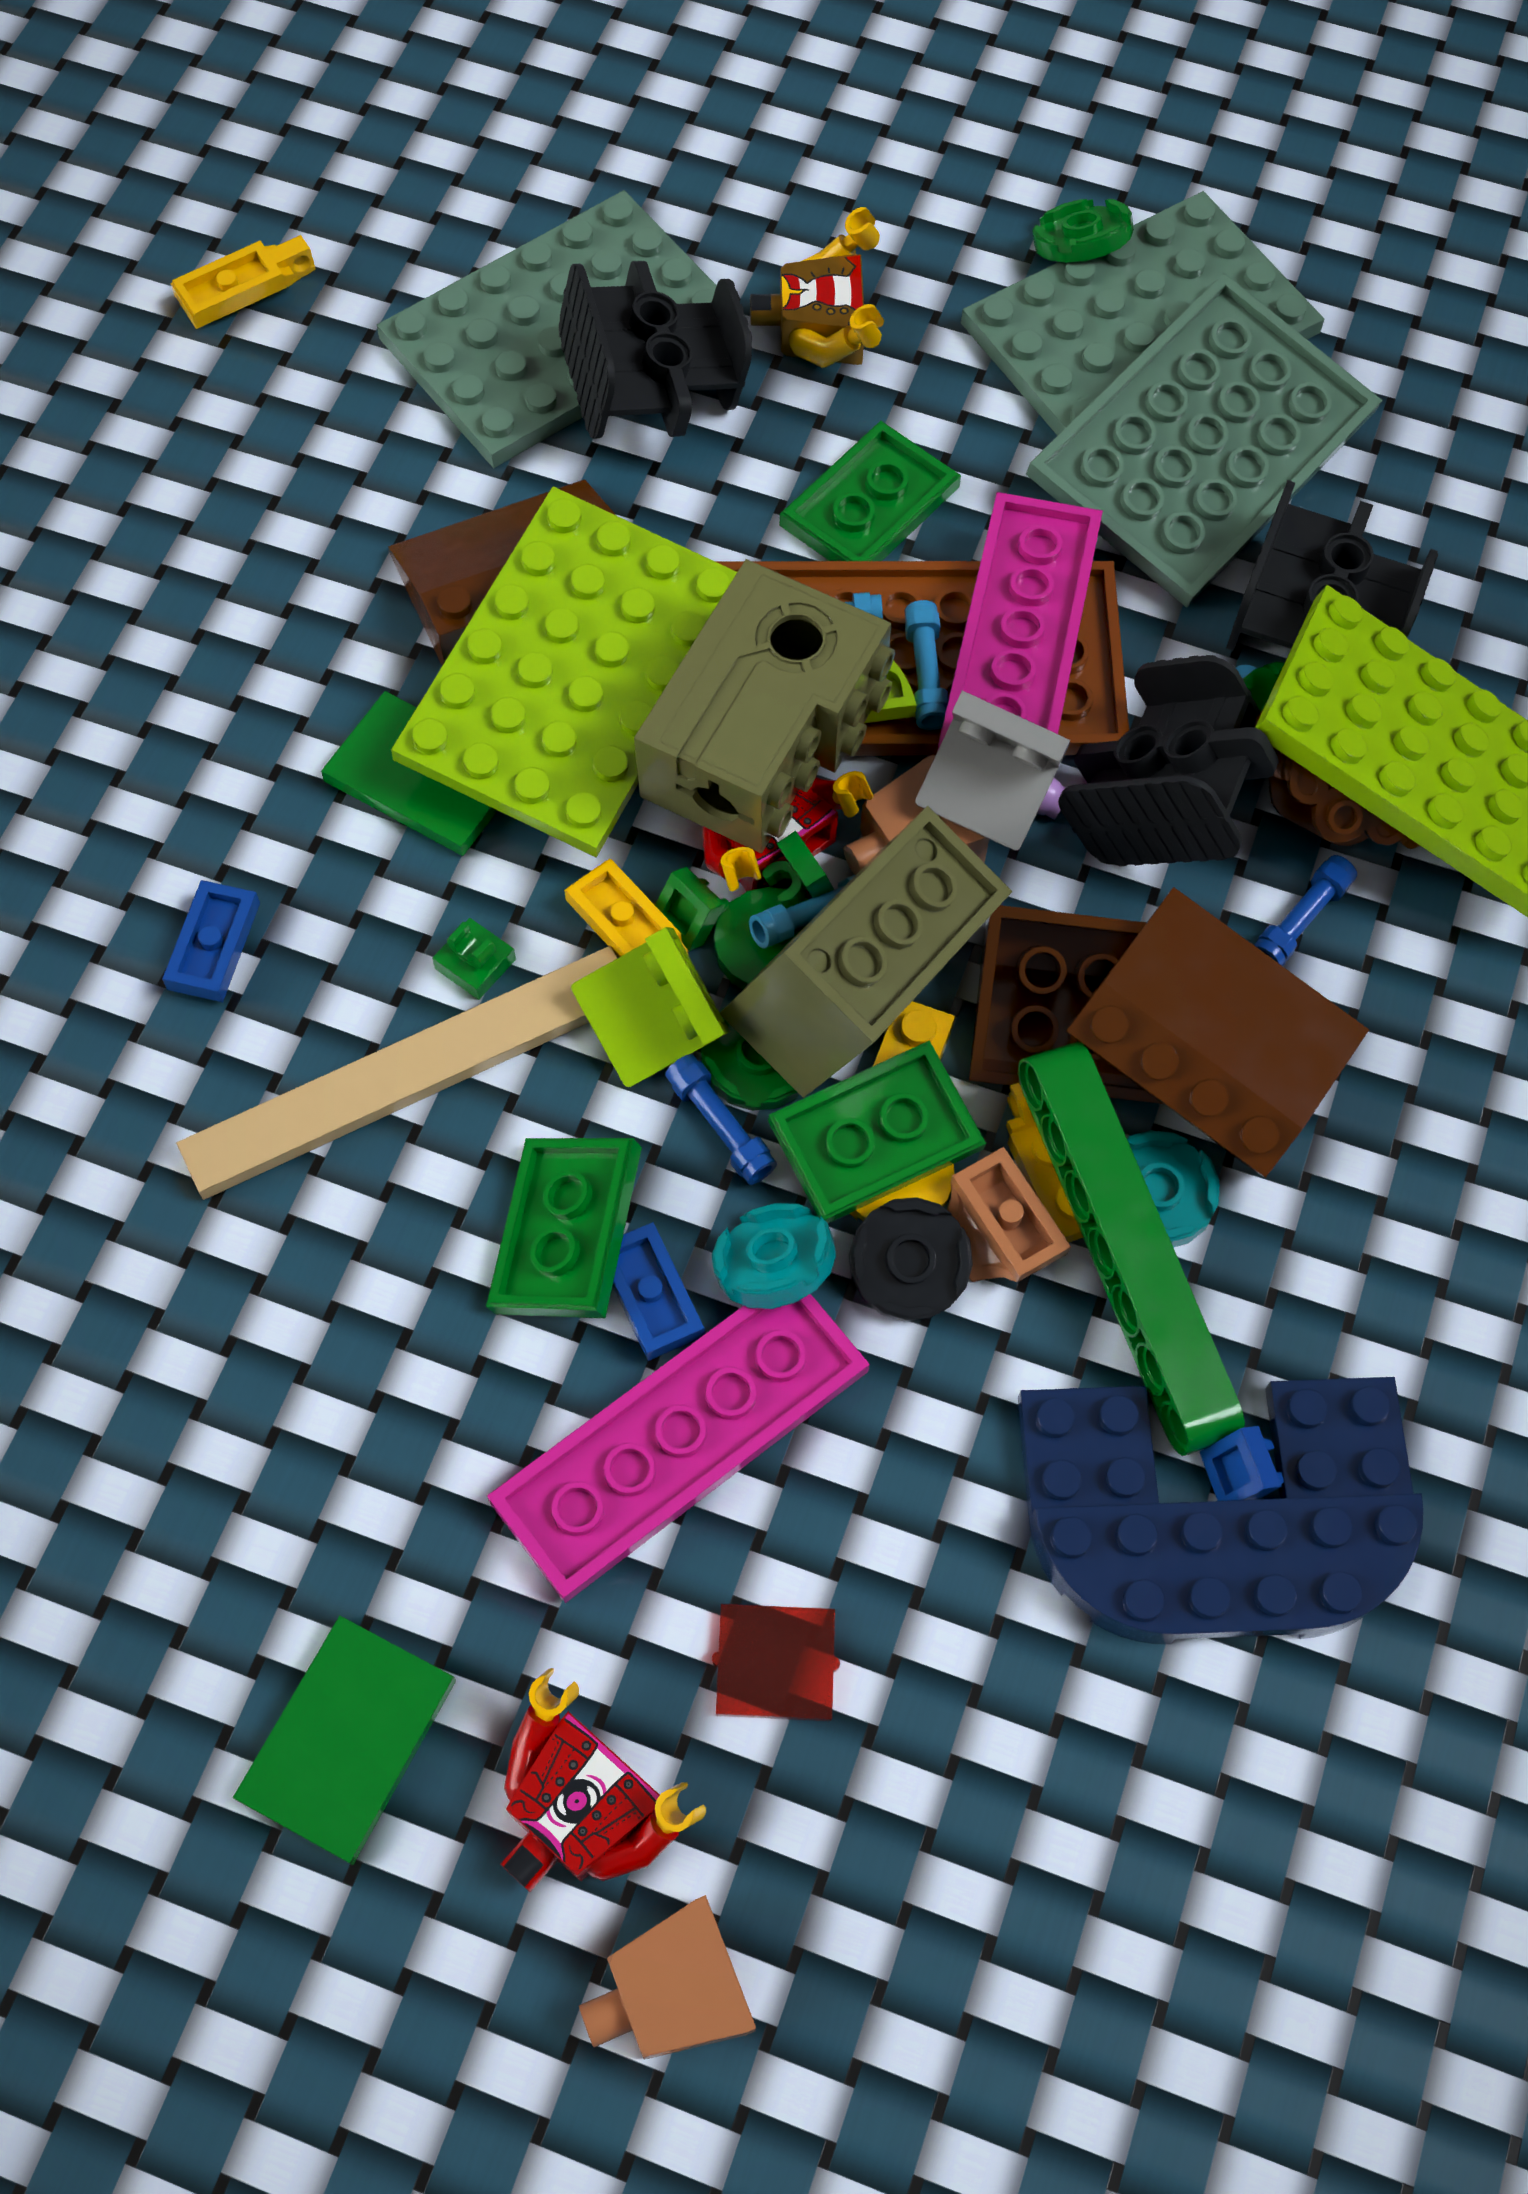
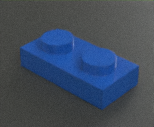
[162,880,260,1002]
[613,1222,705,1361]

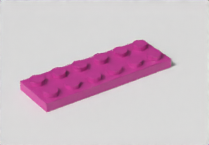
[937,492,1103,752]
[487,1294,870,1603]

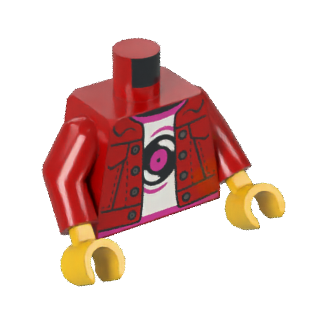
[702,771,874,892]
[500,1668,706,1892]

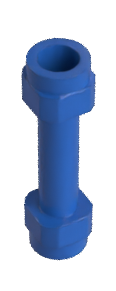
[1254,855,1358,966]
[665,1054,777,1185]

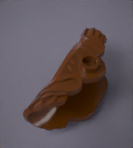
[1254,710,1420,849]

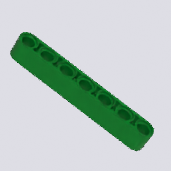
[1018,1042,1245,1456]

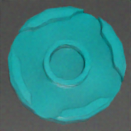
[1127,1130,1220,1248]
[712,1203,836,1309]

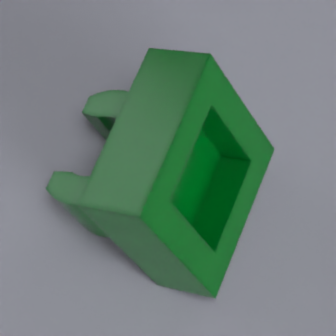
[762,830,835,908]
[655,867,729,951]
[432,918,516,1000]

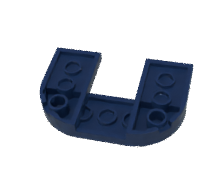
[1018,1377,1423,1644]

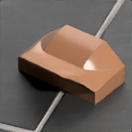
[947,1147,1071,1282]

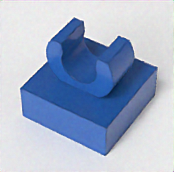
[1199,1426,1284,1501]

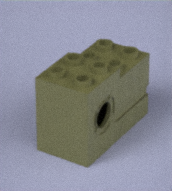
[634,559,895,853]
[719,806,1012,1098]

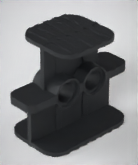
[559,261,752,439]
[1226,480,1438,651]
[1058,655,1279,866]

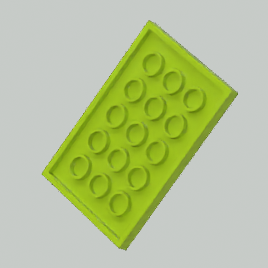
[391,486,737,858]
[1255,585,1528,917]

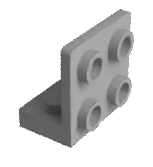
[915,690,1070,851]

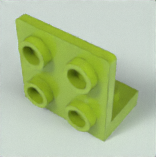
[571,927,731,1087]

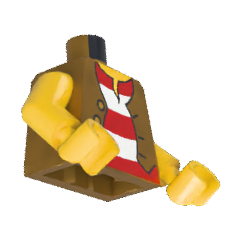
[750,207,884,368]

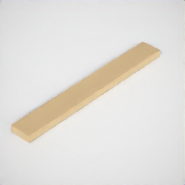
[176,946,617,1200]

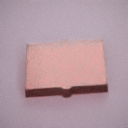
[712,1604,840,1721]

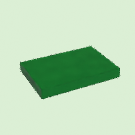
[779,421,961,561]
[321,691,498,856]
[768,1040,986,1223]
[486,1138,642,1318]
[233,1615,456,1865]

